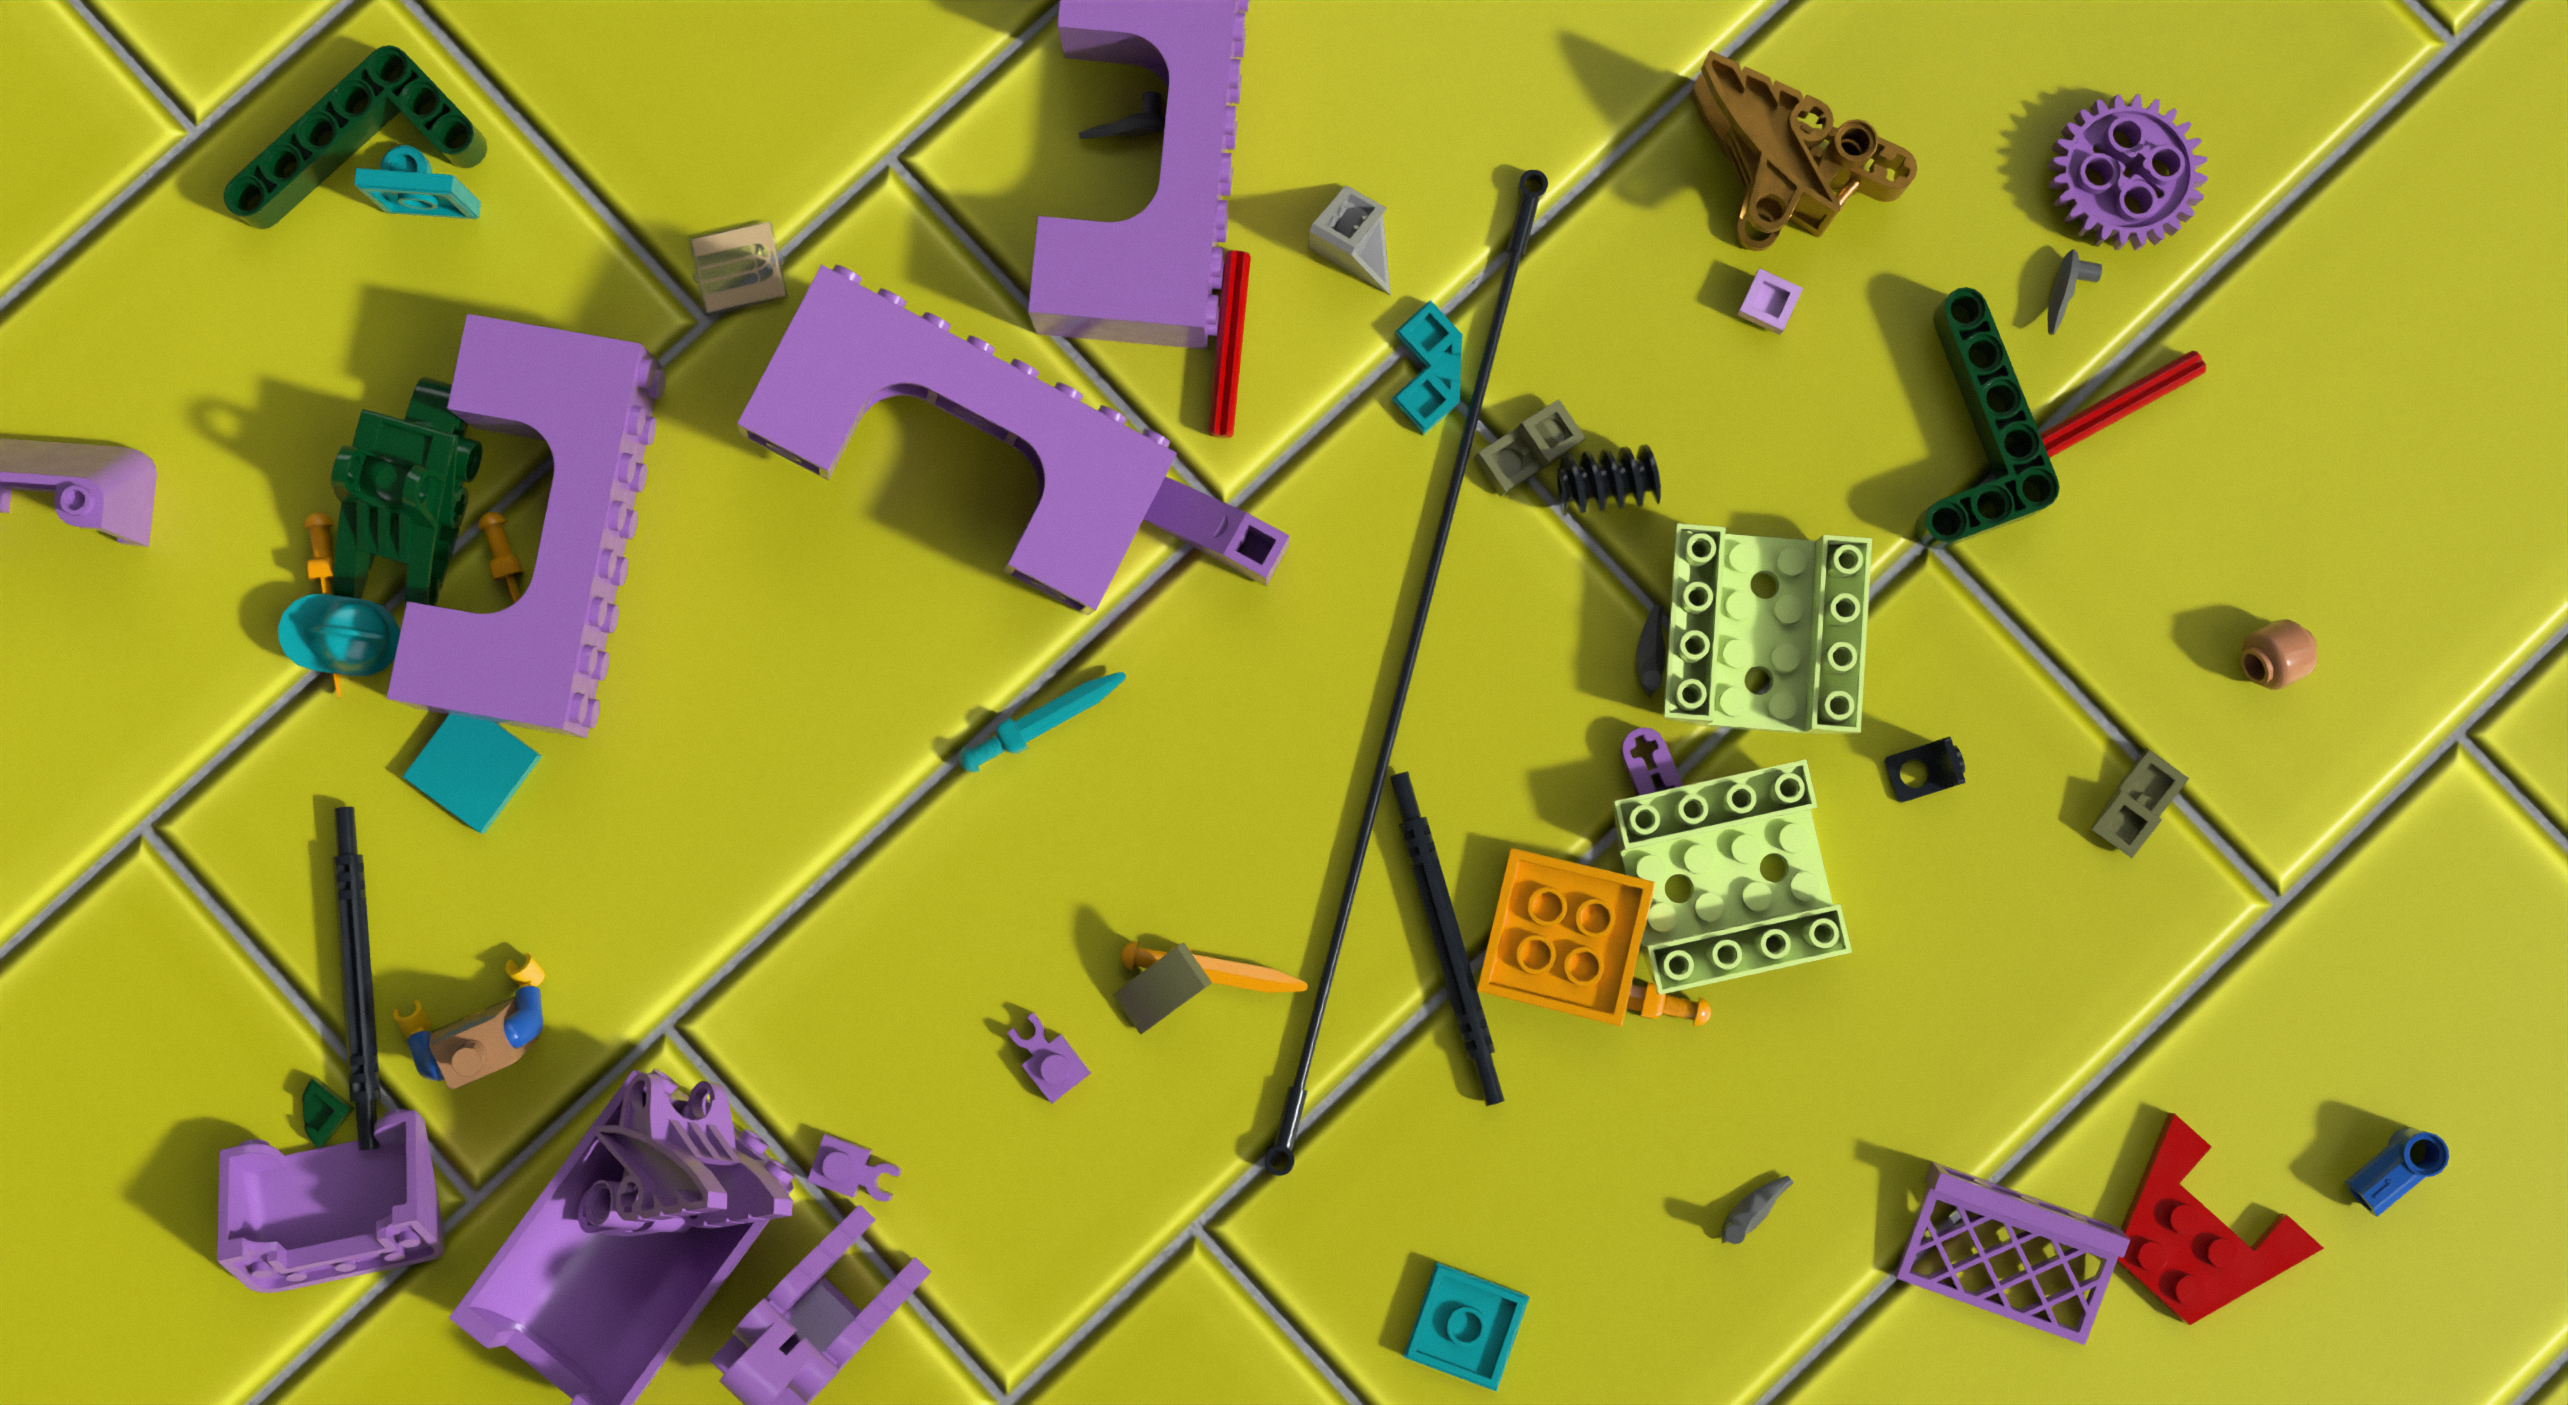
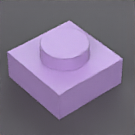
[1737,268,1803,335]

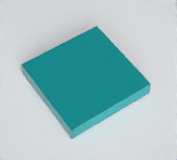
[354,168,481,220]
[402,714,542,834]
[1403,1261,1530,1392]

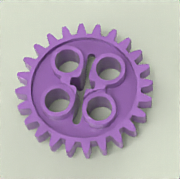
[2047,94,2208,250]

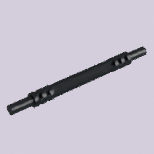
[1390,771,1505,1106]
[332,807,381,1151]

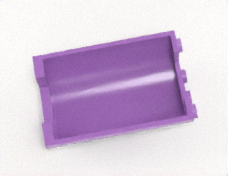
[449,1068,795,1405]

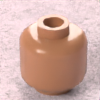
[2240,619,2317,690]

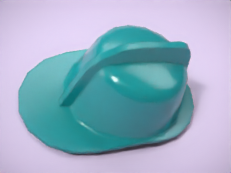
[278,594,400,676]

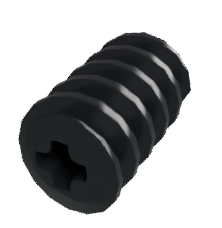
[1557,444,1661,516]

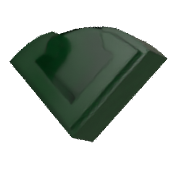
[302,1078,355,1148]

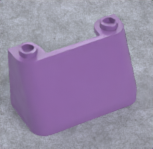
[0,438,157,547]
[217,1109,445,1293]

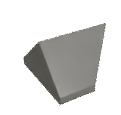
[1309,185,1391,296]

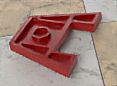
[2117,1113,2324,1325]

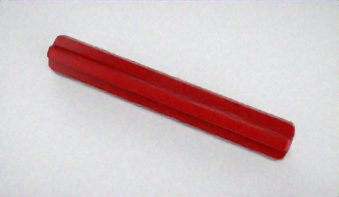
[1208,250,1251,438]
[2040,351,2207,458]

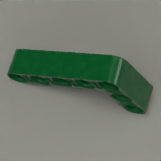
[224,45,487,229]
[1915,287,2060,550]

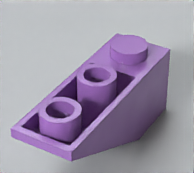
[1143,476,1290,586]

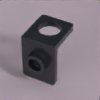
[1884,736,1965,803]

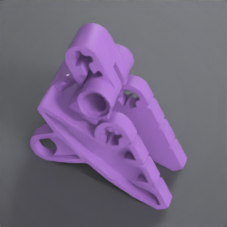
[578,1073,793,1237]
[710,1205,931,1405]

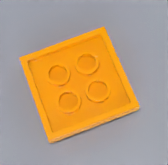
[1477,848,1656,1027]

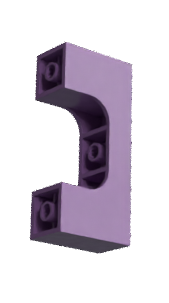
[1028,0,1249,349]
[737,264,1177,615]
[387,314,666,739]

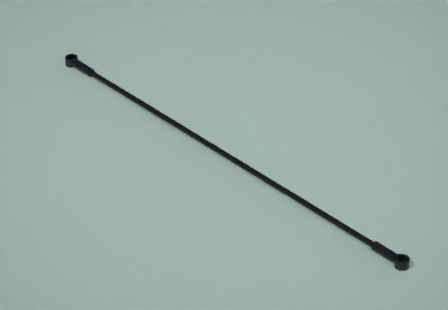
[1265,170,1548,1176]

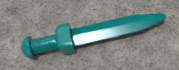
[959,672,1126,772]

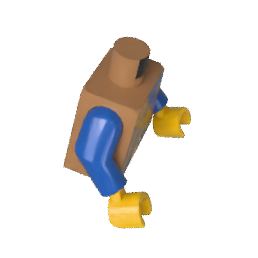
[393,953,545,1090]

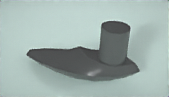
[1079,91,1166,139]
[2047,249,2102,335]
[1636,605,1665,698]
[1722,1175,1794,1244]

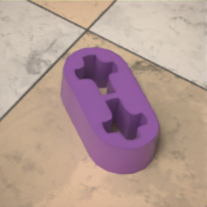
[1620,727,1683,796]

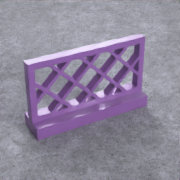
[1894,1161,2131,1345]

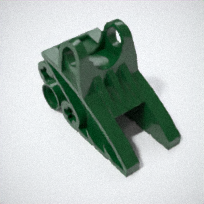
[331,377,483,608]

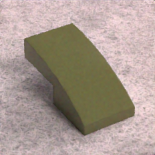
[1474,399,1586,497]
[2090,748,2189,858]
[1113,942,1212,1035]

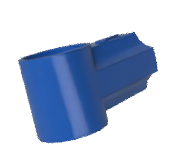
[2344,1128,2449,1217]

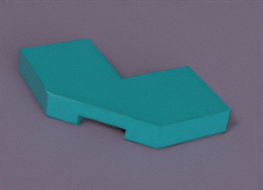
[1392,300,1463,436]

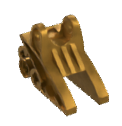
[1690,50,1918,251]

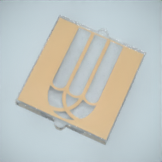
[689,221,789,316]

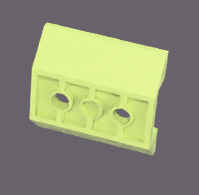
[1663,523,1872,734]
[1613,759,1852,995]

